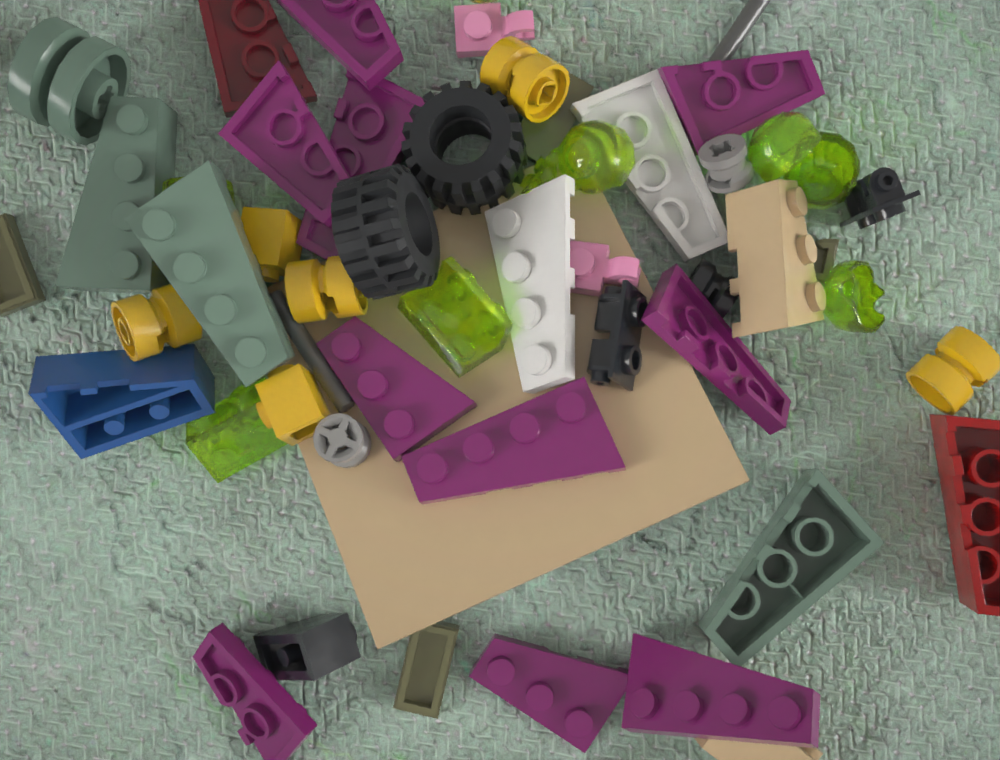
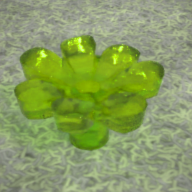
[518,147,562,196]

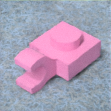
[454,3,535,58]
[570,240,641,297]

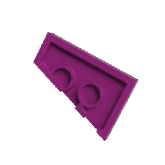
[276,0,404,91]
[658,50,825,156]
[218,60,350,228]
[316,316,477,462]
[193,622,317,760]
[469,633,629,753]

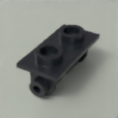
[839,167,921,229]
[587,280,648,391]

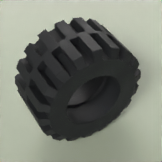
[401,81,528,215]
[331,164,440,300]

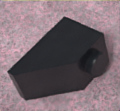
[253,612,361,681]

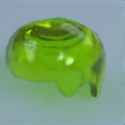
[747,112,822,183]
[557,120,635,194]
[783,131,860,210]
[823,260,885,333]

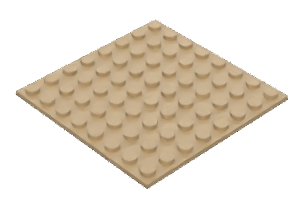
[267,145,750,649]

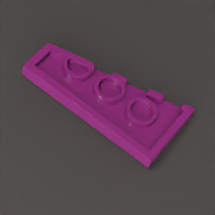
[296,70,425,261]
[641,263,791,435]
[401,377,626,504]
[621,633,820,748]

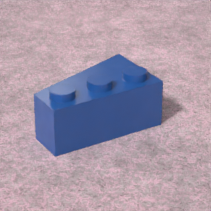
[28,344,215,459]

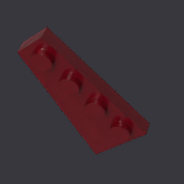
[198,0,318,118]

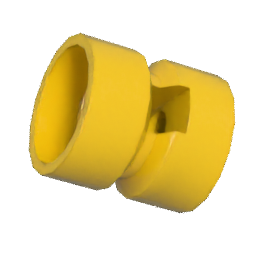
[480,36,570,123]
[285,255,368,323]
[111,284,202,362]
[906,326,1000,415]

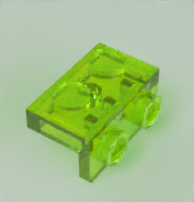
[397,256,513,378]
[185,377,287,483]

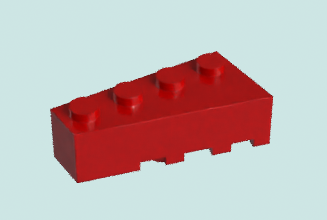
[929,414,1000,616]

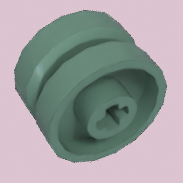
[7,17,131,145]

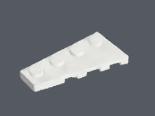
[570,69,728,262]
[485,174,575,394]

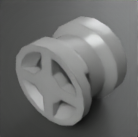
[698,134,754,193]
[313,413,372,468]

